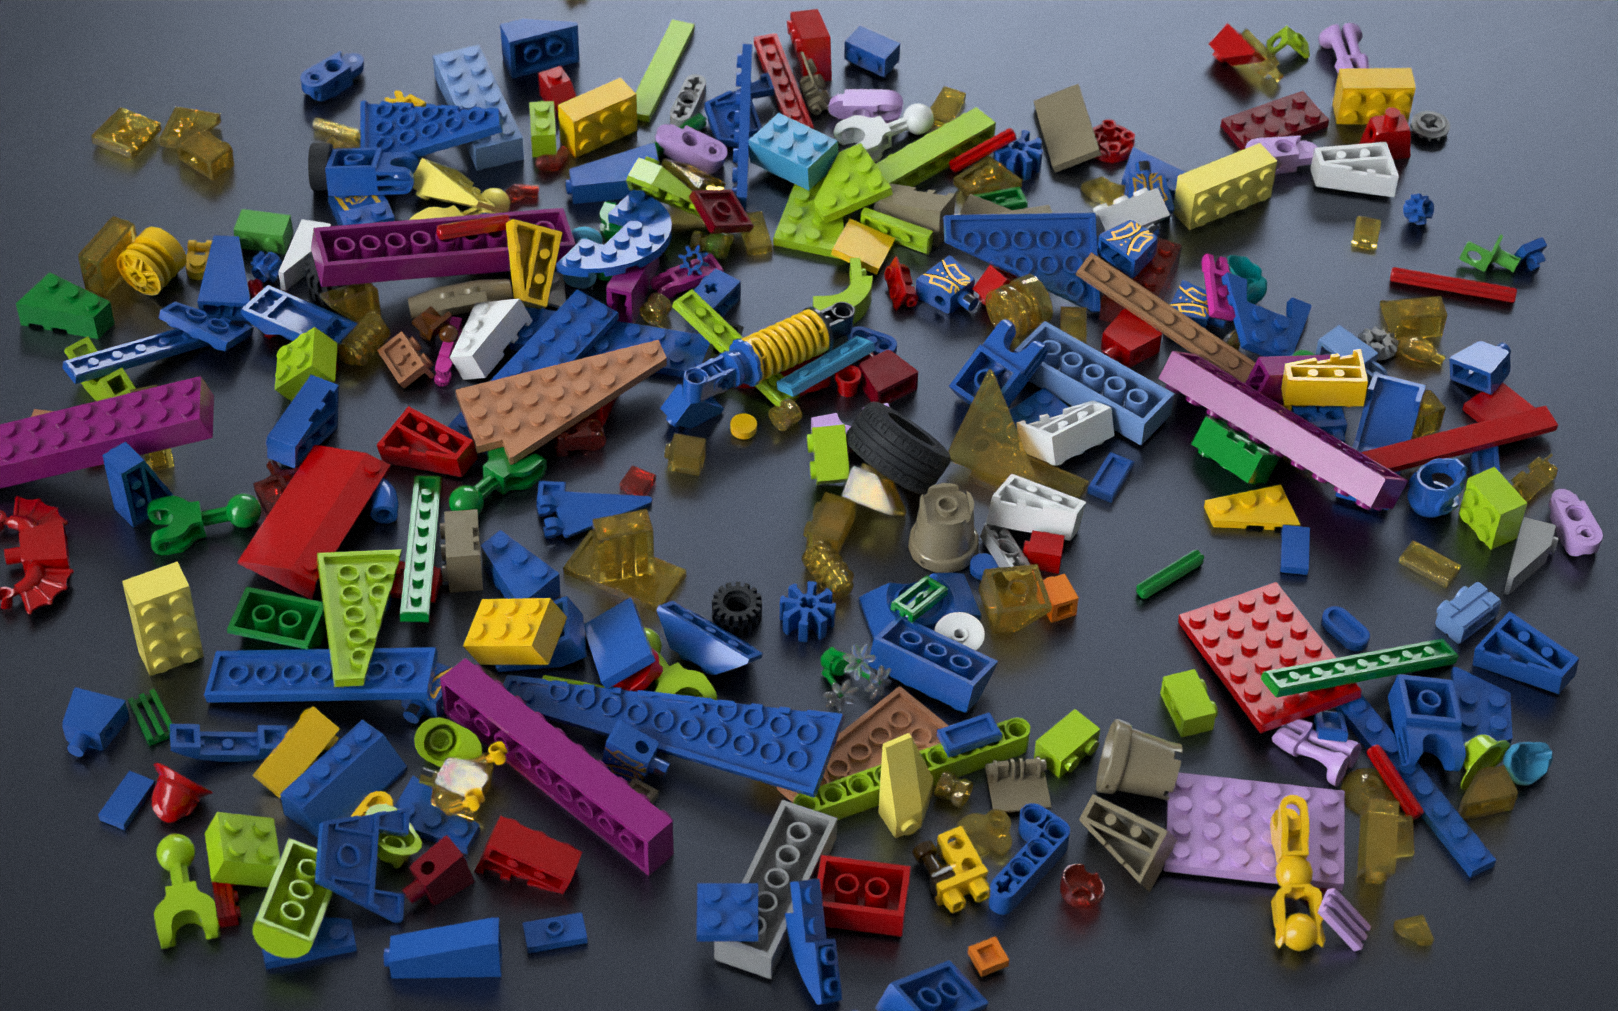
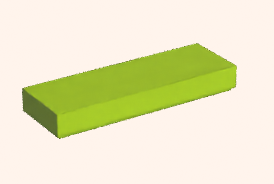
[860,207,933,254]

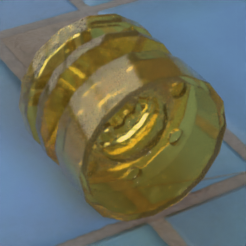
[986,274,1053,340]

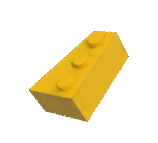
[506,219,562,310]
[1281,349,1368,407]
[253,707,340,798]

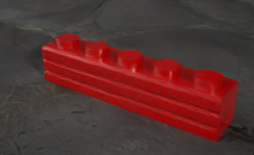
[206,846,241,928]

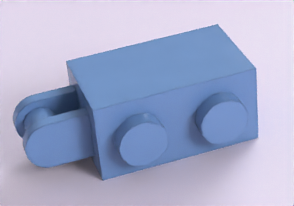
[1315,325,1388,386]

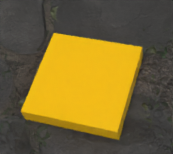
[831,219,896,275]

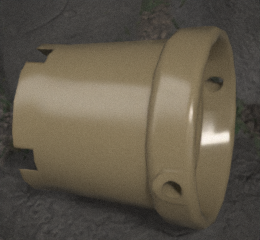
[908,483,979,573]
[1096,719,1182,800]

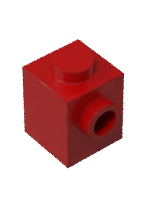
[1023,530,1065,574]

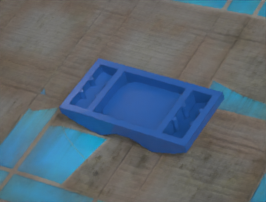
[241,285,358,348]
[859,573,982,639]

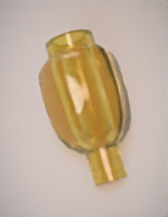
[1397,334,1446,365]

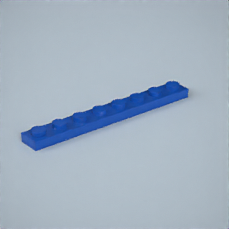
[732,44,752,212]
[1335,694,1496,878]

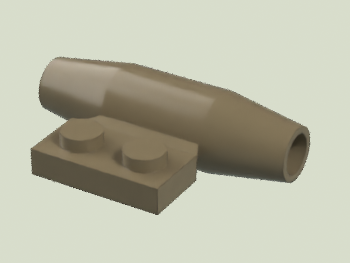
[408,279,513,318]

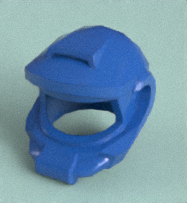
[1407,458,1468,518]

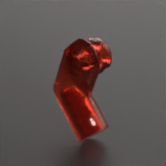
[535,147,570,171]
[505,184,539,204]

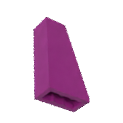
[606,257,659,324]
[1245,355,1330,406]

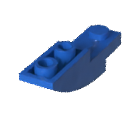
[785,878,842,1004]

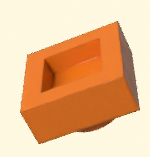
[968,936,1009,977]

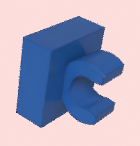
[1514,237,1547,271]

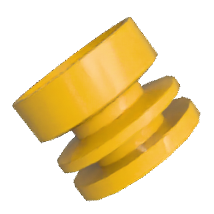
[117,226,187,296]

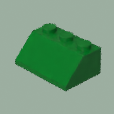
[227,587,327,650]

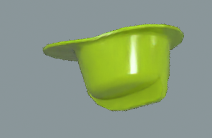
[414,717,482,774]
[1461,734,1510,790]
[365,804,422,869]

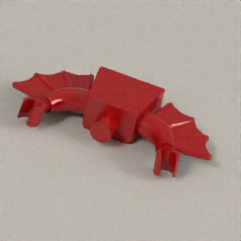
[0,496,74,614]

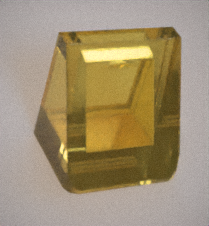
[1351,216,1381,250]

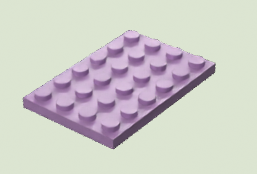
[1164,773,1345,891]

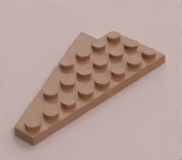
[455,340,667,465]

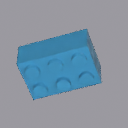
[749,113,838,191]

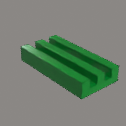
[974,186,1028,210]
[891,575,948,623]
[127,689,172,746]

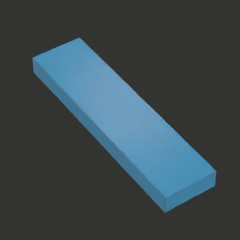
[776,336,875,397]

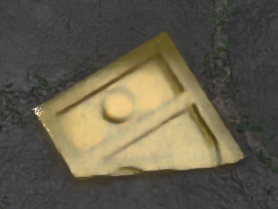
[159,106,221,150]
[953,156,1022,196]

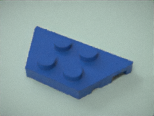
[1451,667,1512,745]

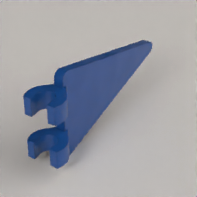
[536,491,652,539]

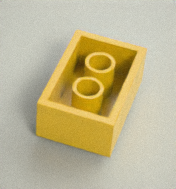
[1332,68,1416,124]
[558,77,637,158]
[463,598,567,665]

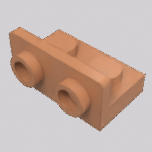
[377,331,435,389]

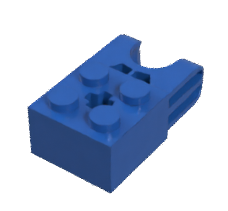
[325,148,420,198]
[949,319,1048,420]
[1388,674,1466,772]

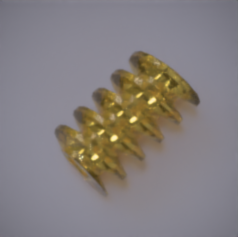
[337,311,391,366]
[801,540,854,600]

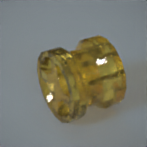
[640,293,672,325]
[769,398,802,431]

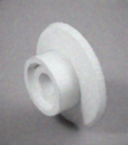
[934,612,985,650]

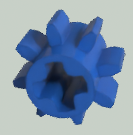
[1403,193,1434,225]
[678,245,710,276]
[250,251,282,283]

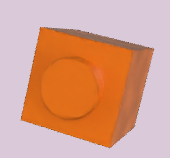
[1037,574,1079,623]

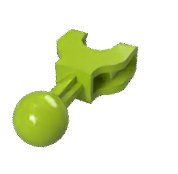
[644,628,717,700]
[154,834,220,949]

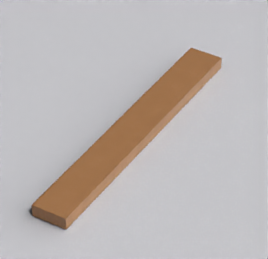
[1076,252,1255,383]

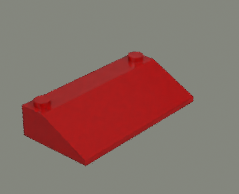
[237,445,390,600]

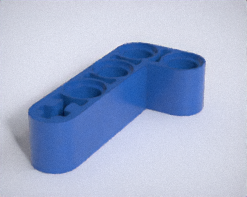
[989,803,1070,915]

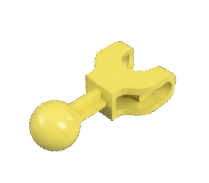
[410,188,510,220]

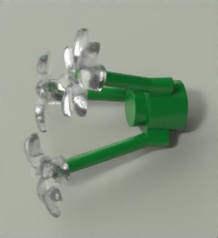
[820,643,892,711]

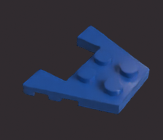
[704,73,774,147]
[1222,272,1311,357]
[315,807,410,923]

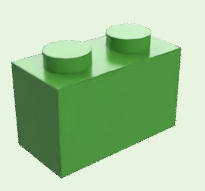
[233,209,293,254]

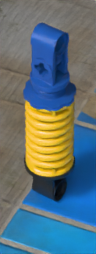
[682,302,855,403]

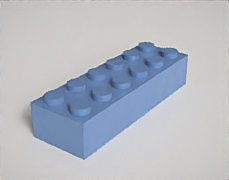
[433,45,524,171]
[1014,321,1174,445]

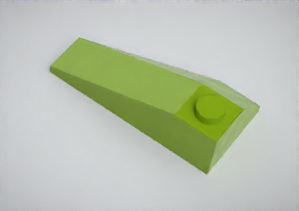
[626,157,701,218]

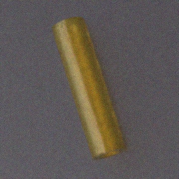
[313,117,361,142]

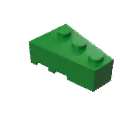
[16,272,115,339]
[1192,416,1280,485]

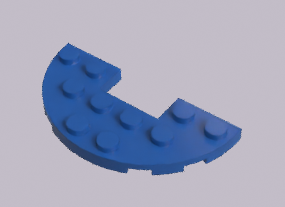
[556,190,672,277]

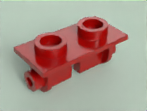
[884,257,918,310]

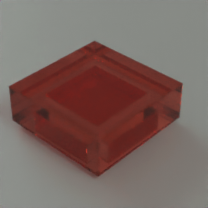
[619,465,656,496]

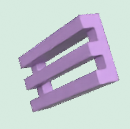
[1317,888,1371,951]

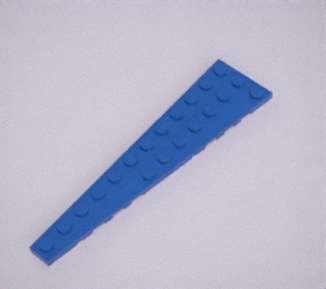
[503,675,845,798]

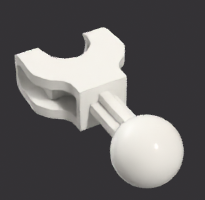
[833,103,934,163]

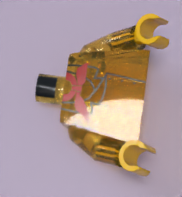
[419,741,508,822]

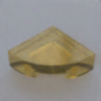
[1393,914,1434,945]

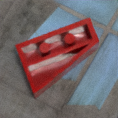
[787,9,832,81]
[377,406,478,477]
[474,816,582,894]

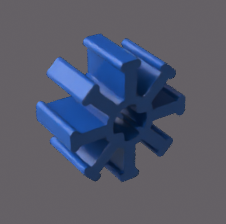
[993,130,1043,180]
[779,581,836,642]

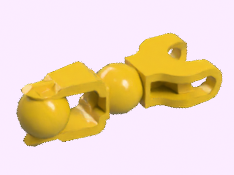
[1270,795,1326,951]

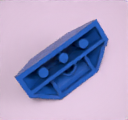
[657,601,763,675]

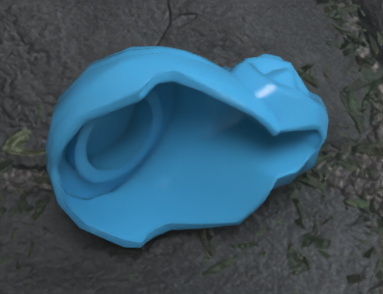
[1503,742,1553,786]

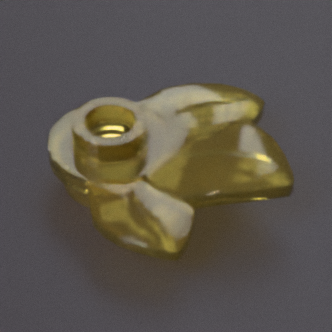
[956,809,1012,856]

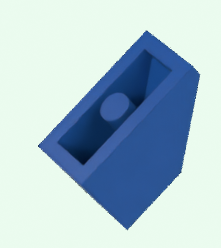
[660,384,724,429]

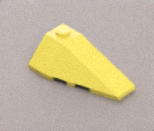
[413,158,496,211]
[878,733,934,839]

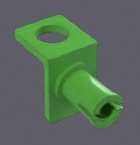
[1459,234,1521,272]

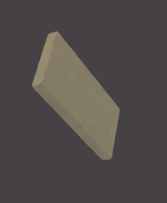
[1033,83,1101,172]

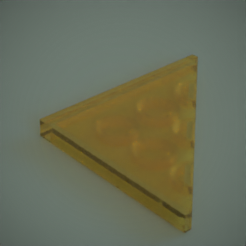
[948,369,1039,484]

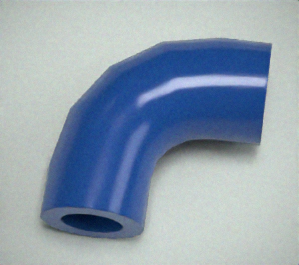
[369,478,399,524]

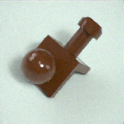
[412,306,458,343]

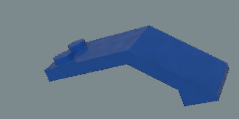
[1336,372,1426,510]

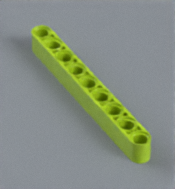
[793,717,1031,820]

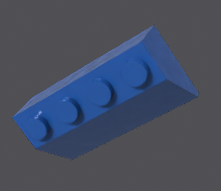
[867,615,998,713]
[280,720,408,838]

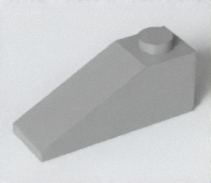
[1503,517,1559,595]

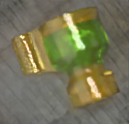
[690,231,734,259]

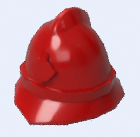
[152,763,213,823]

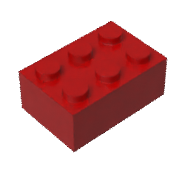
[817,855,911,936]

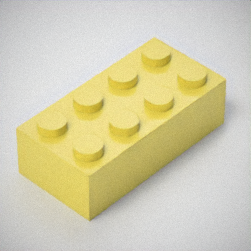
[1173,143,1277,230]
[122,562,204,676]

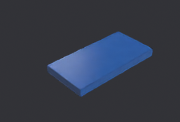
[584,597,656,689]

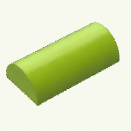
[253,838,333,958]

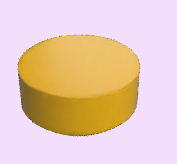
[730,414,757,439]

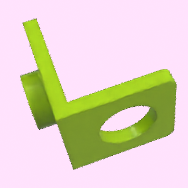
[1267,26,1310,59]

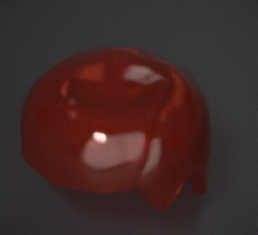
[1060,863,1105,910]

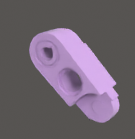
[828,89,904,124]
[655,124,727,175]
[1246,136,1317,174]
[1548,489,1603,556]

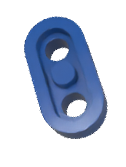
[847,326,897,355]

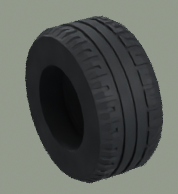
[846,401,950,494]

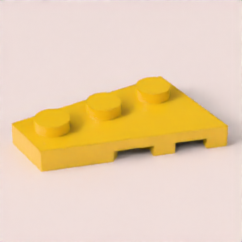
[1204,485,1300,530]

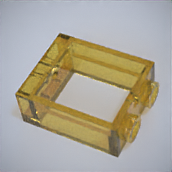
[1357,799,1399,884]

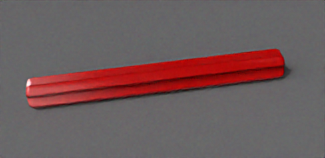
[1390,267,1517,303]

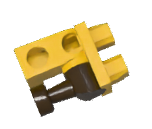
[912,826,990,914]

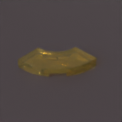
[1081,176,1125,206]

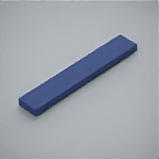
[63,328,211,384]

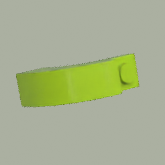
[813,258,872,324]
[64,336,136,401]

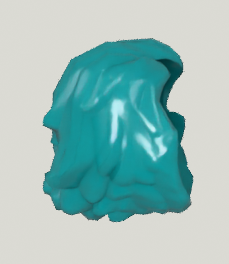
[1227,255,1268,304]

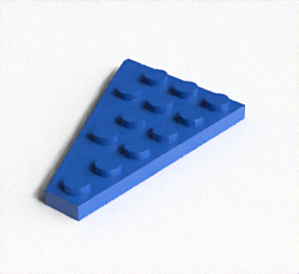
[360,100,503,157]
[943,213,1101,313]

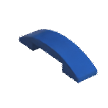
[169,724,287,762]

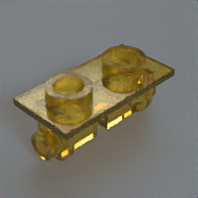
[1511,453,1558,500]

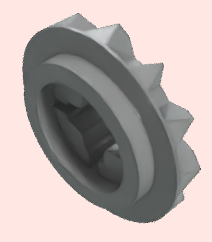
[1410,111,1450,141]
[1357,326,1398,360]

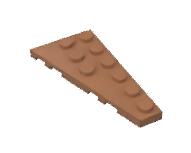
[777,686,949,803]

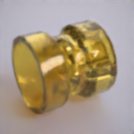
[934,770,974,809]

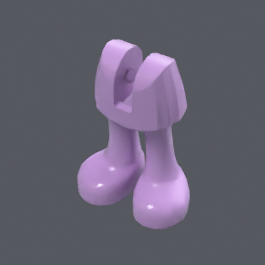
[1318,23,1369,72]
[1272,719,1361,787]

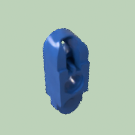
[300,51,364,102]

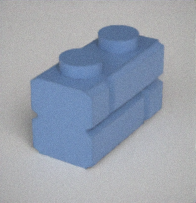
[1435,582,1501,644]

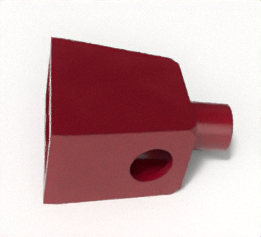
[858,350,919,404]
[402,835,475,905]

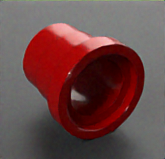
[835,364,861,397]

